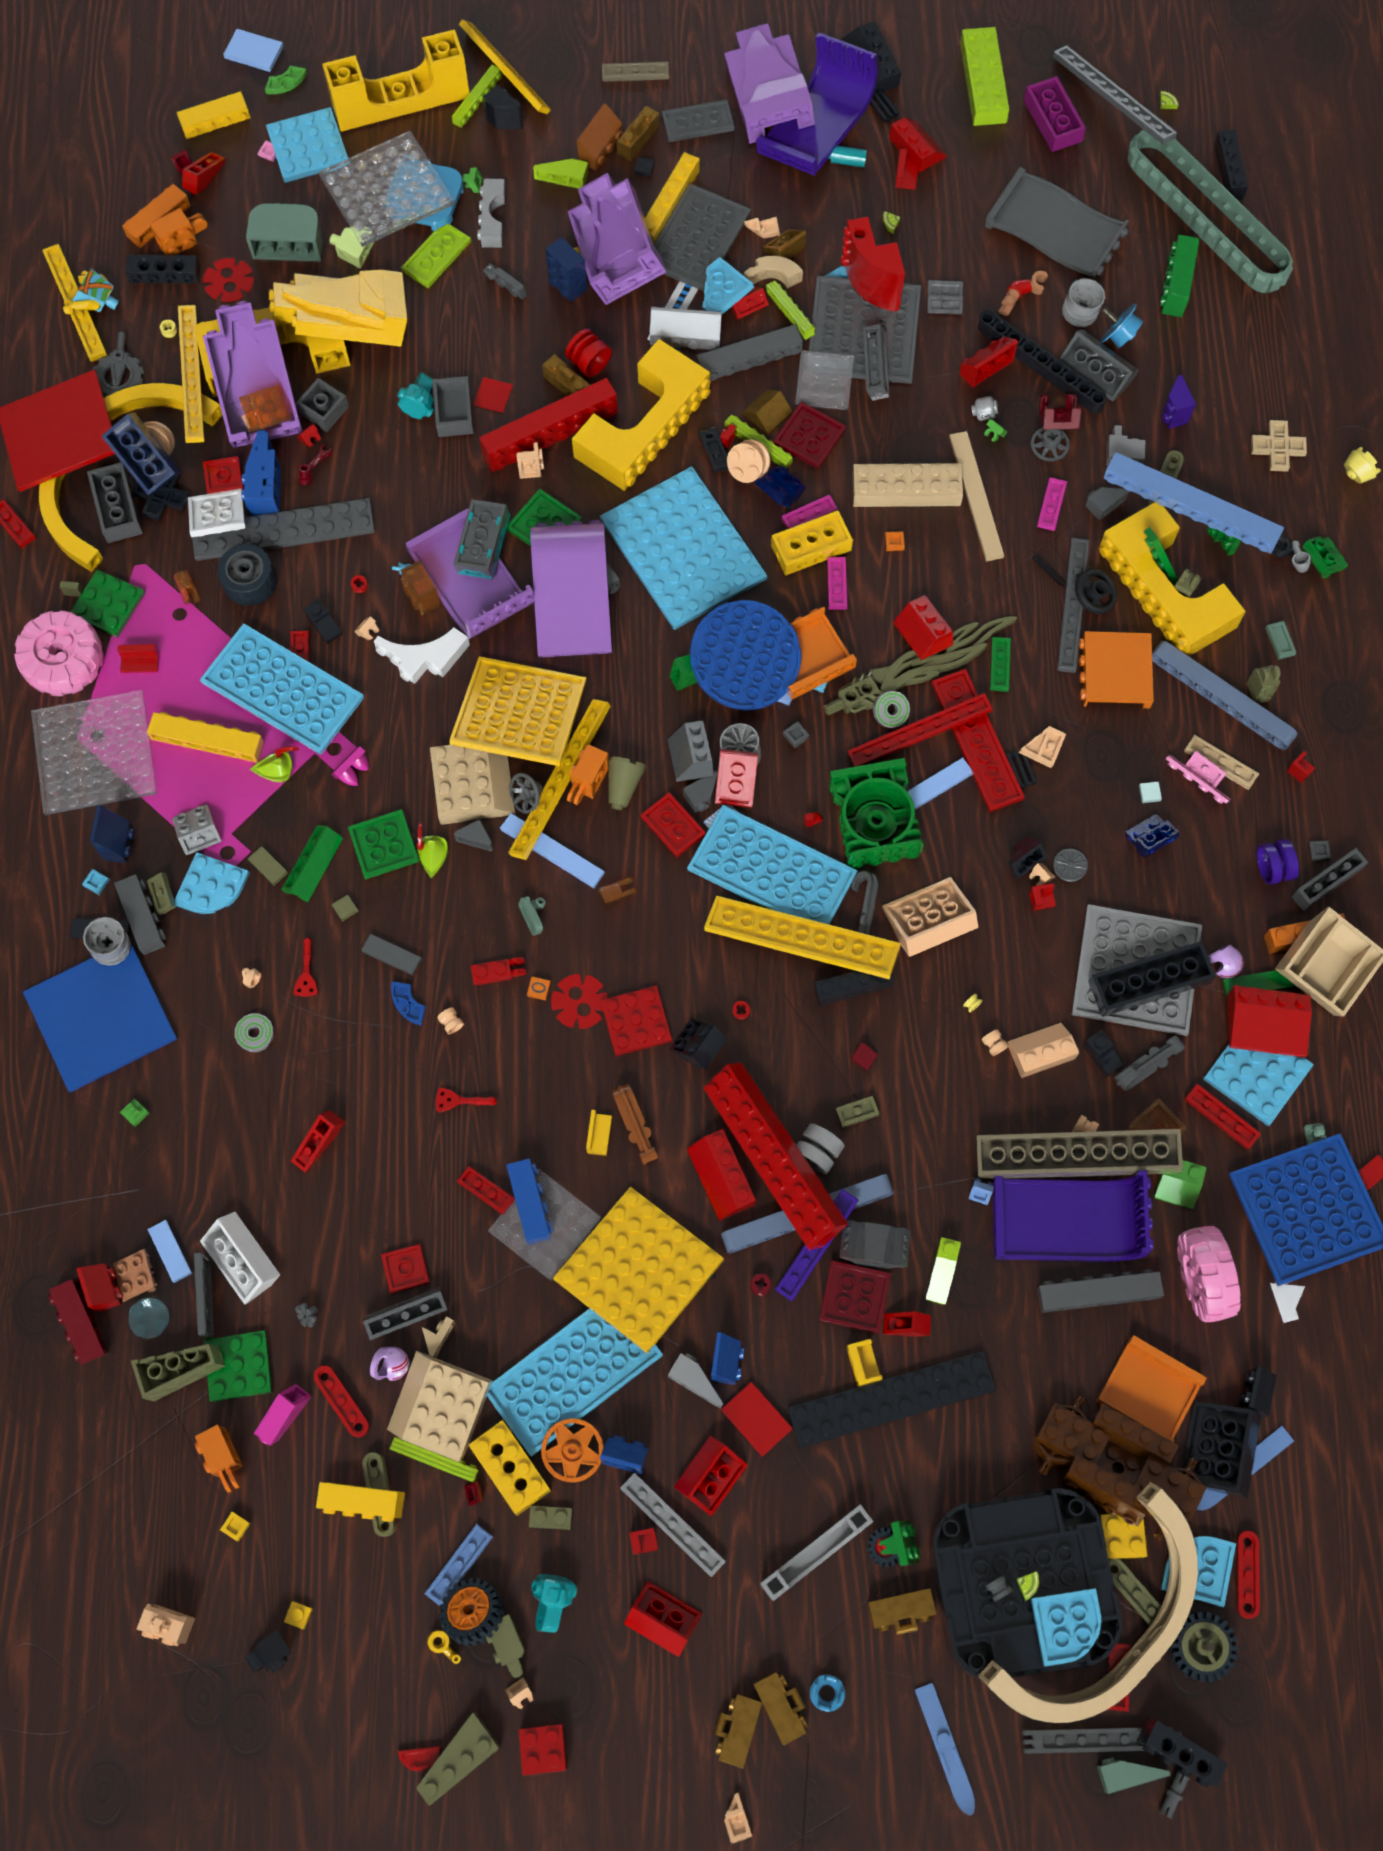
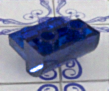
[755,465,806,508]
[1125,813,1179,857]

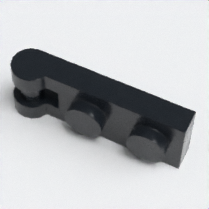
[698,425,728,473]

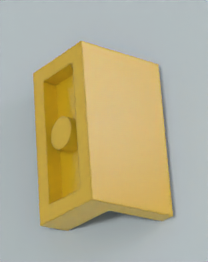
[586,1110,612,1156]

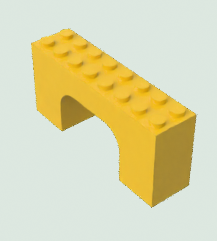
[322,29,469,132]
[194,307,351,398]
[572,339,711,491]
[1099,502,1246,656]

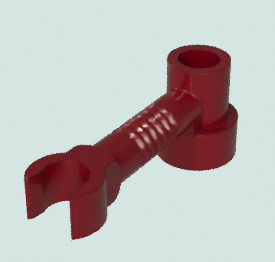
[298,444,332,485]

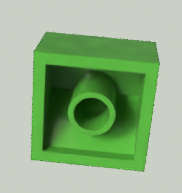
[1154,1160,1207,1210]

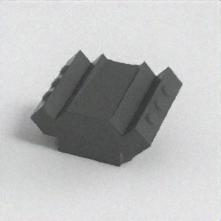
[840,1220,911,1270]

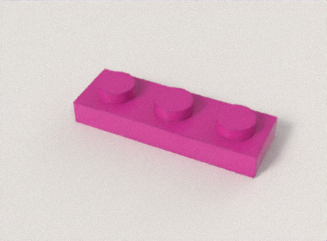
[1037,477,1067,531]
[781,494,838,529]
[827,557,847,610]

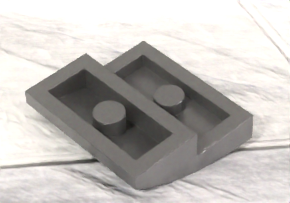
[927,280,963,315]

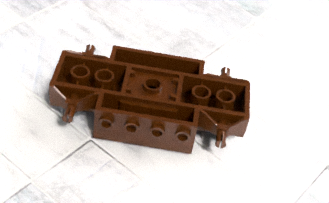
[1032,1396,1207,1540]

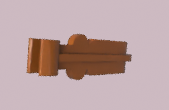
[612,1084,658,1164]

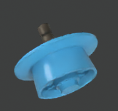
[1100,303,1143,348]

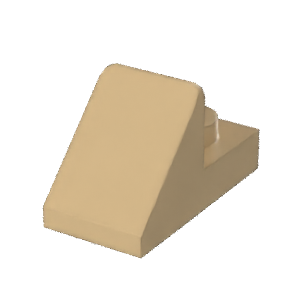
[422,1317,456,1358]

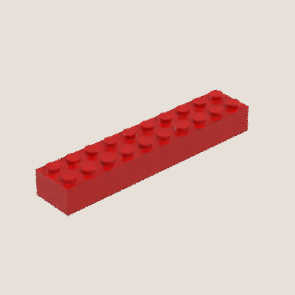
[704,1063,848,1250]

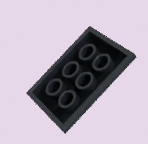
[840,21,901,92]
[1182,1401,1261,1498]

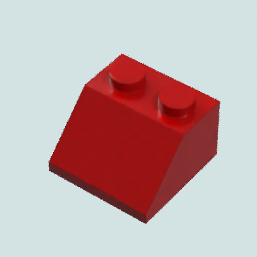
[77,1263,123,1313]

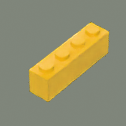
[177,91,250,139]
[316,1482,405,1522]

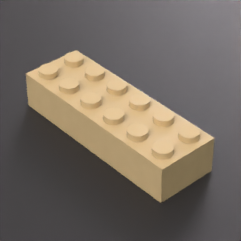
[852,463,963,507]

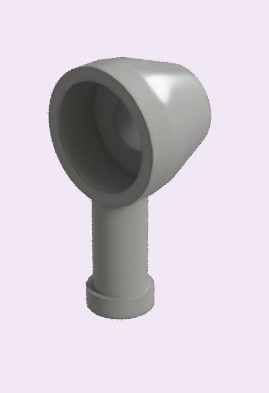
[1292,541,1311,573]

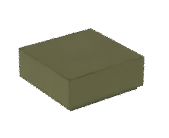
[60,581,83,597]
[331,895,358,922]

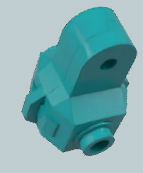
[397,372,434,419]
[531,1574,577,1633]

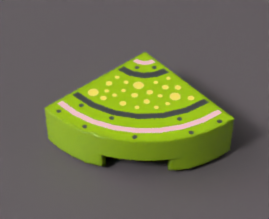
[1160,91,1178,109]
[883,211,900,234]
[1016,1571,1039,1600]

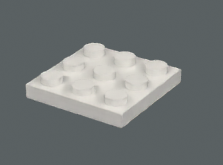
[188,489,246,537]

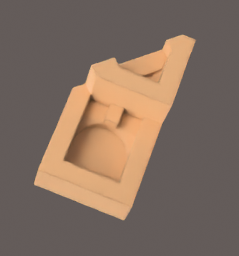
[744,217,780,238]
[724,1793,752,1844]

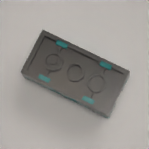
[453,499,510,580]

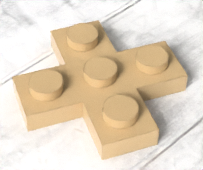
[1251,420,1307,471]

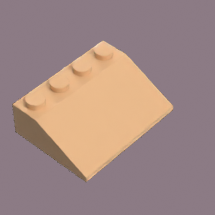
[882,877,978,957]

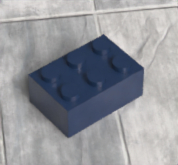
[545,237,587,302]

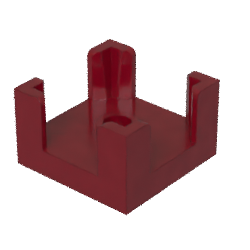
[1038,394,1081,429]

